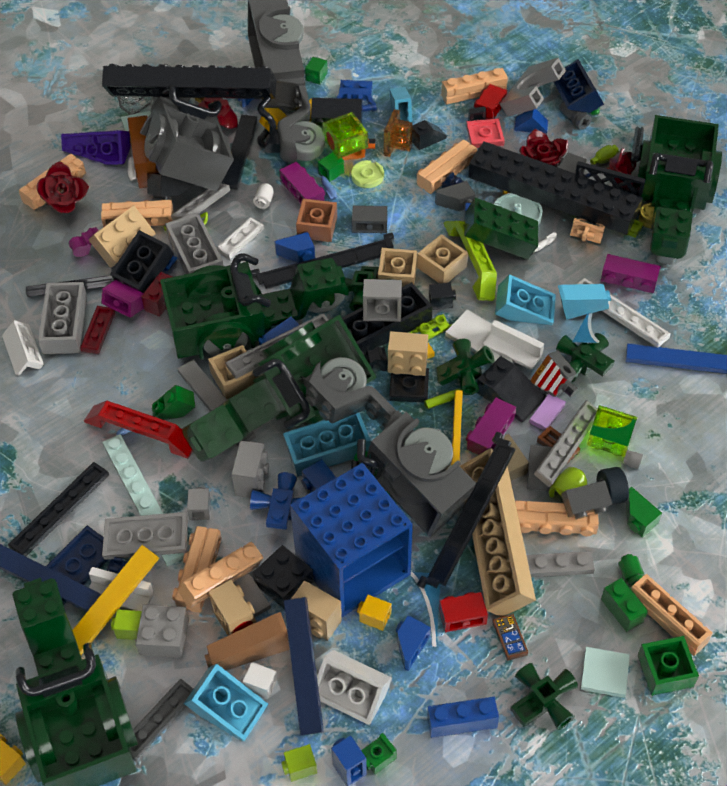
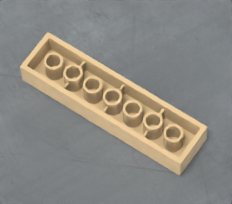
[460,448,536,617]

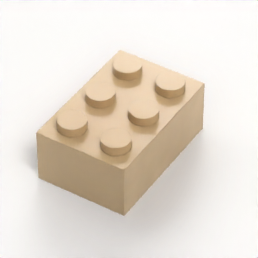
[89,206,156,268]

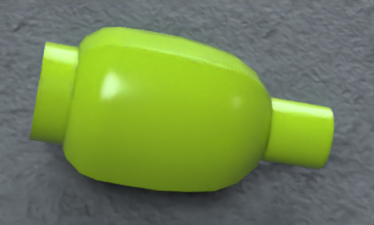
[590,145,619,165]

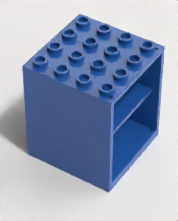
[290,463,413,617]

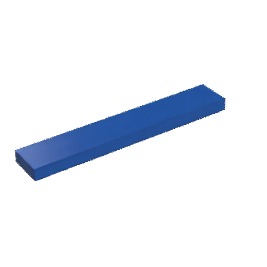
[626,343,727,374]

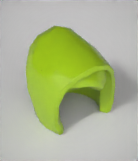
[549,467,587,498]

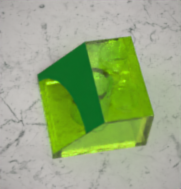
[587,405,637,457]

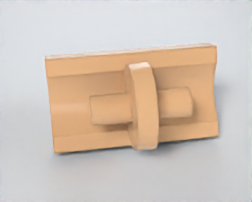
[570,218,605,244]

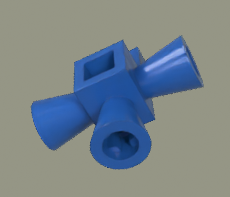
[250,472,301,530]

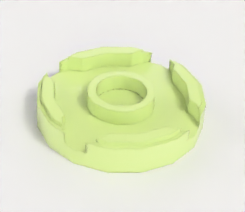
[351,160,384,188]

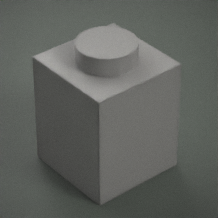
[187,487,211,520]

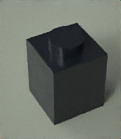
[428,282,456,310]

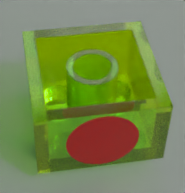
[322,112,368,159]

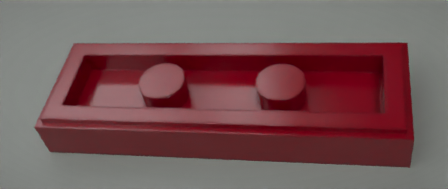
[80,306,115,354]

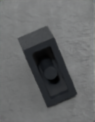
[411,120,447,150]

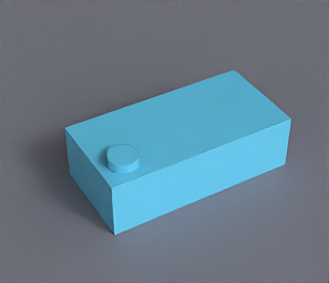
[283,413,371,477]

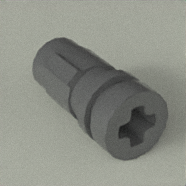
[559,101,591,130]

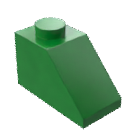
[626,487,662,537]

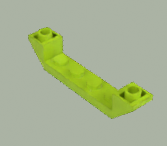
[443,221,497,301]

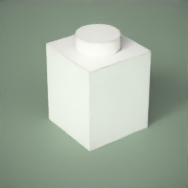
[241,662,277,699]

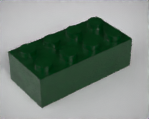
[464,197,538,259]

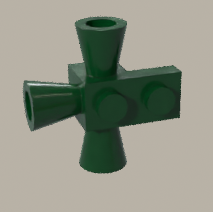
[345,266,391,311]
[556,333,615,382]
[436,339,495,395]
[510,663,578,730]

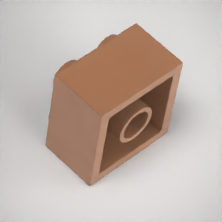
[296,199,337,242]

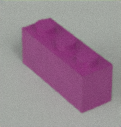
[280,162,325,204]
[601,254,661,293]
[466,398,516,455]

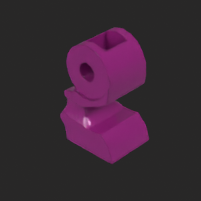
[69,227,98,257]

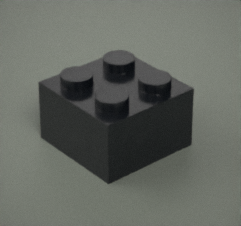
[253,545,314,610]

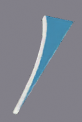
[573,313,600,343]
[411,572,440,647]

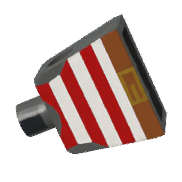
[530,350,578,397]

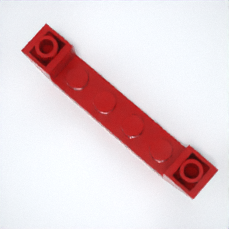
[84,401,193,459]

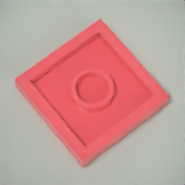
[466,118,505,148]

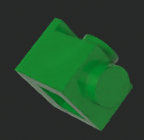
[361,733,397,774]

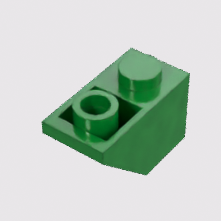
[152,385,195,420]

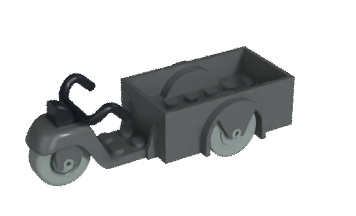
[247,0,325,164]

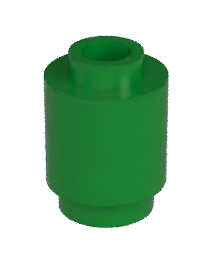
[618,554,645,587]

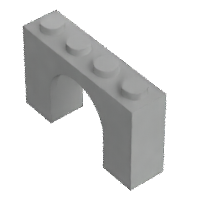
[500,58,566,117]

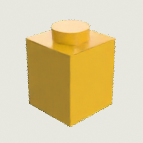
[357,595,392,631]

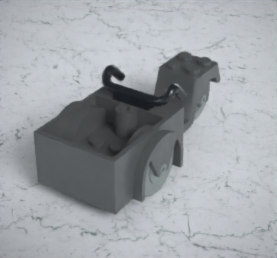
[140,64,234,191]
[304,357,477,537]

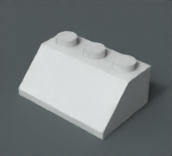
[317,650,392,725]

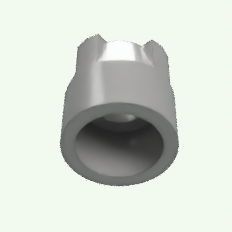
[623,450,643,469]

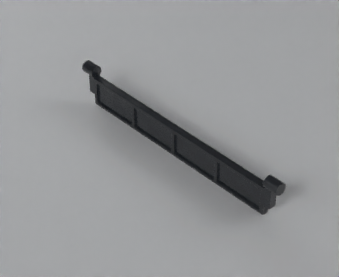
[250,232,394,289]
[417,432,516,589]

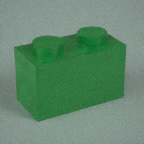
[601,578,648,632]

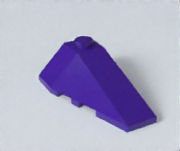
[61,130,131,165]

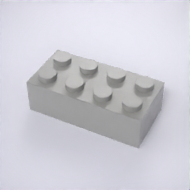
[165,213,224,274]
[38,282,87,354]

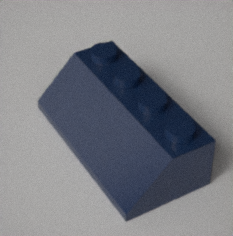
[554,59,604,113]

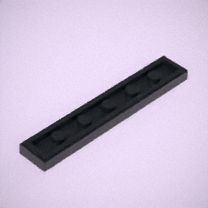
[222,115,258,190]
[8,462,109,556]

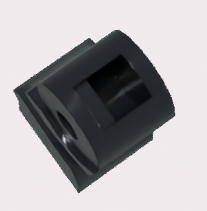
[362,347,388,371]

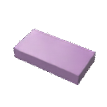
[529,394,566,431]

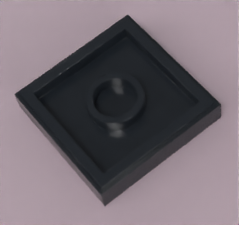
[389,368,429,403]

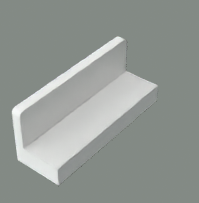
[483,320,544,370]
[2,321,44,375]
[89,567,154,611]

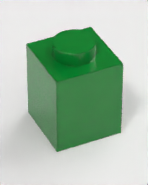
[305,57,328,84]
[318,152,345,182]

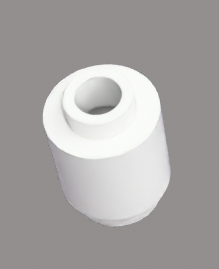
[253,183,274,209]

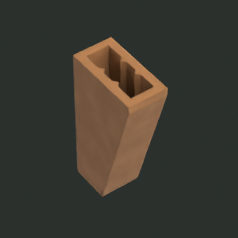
[205,612,290,670]

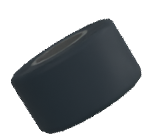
[596,467,629,505]

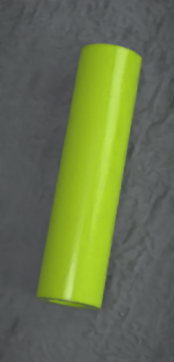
[424,388,463,409]

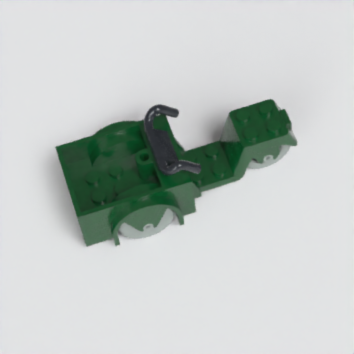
[635,115,722,265]
[160,253,349,360]
[182,315,377,462]
[12,578,138,786]

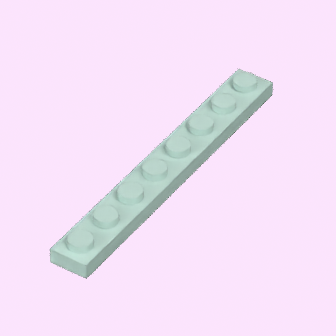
[102,434,185,567]

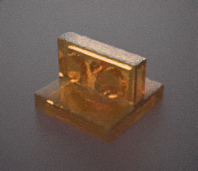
[384,109,412,157]

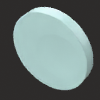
[494,193,543,225]

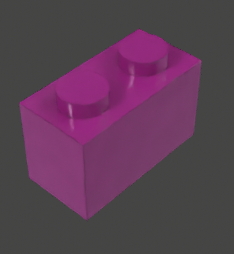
[101,280,144,318]

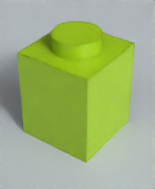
[111,609,142,640]
[281,744,317,782]

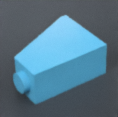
[389,87,412,132]
[558,284,611,320]

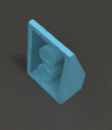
[495,275,556,325]
[184,664,268,742]

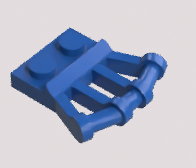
[336,80,377,112]

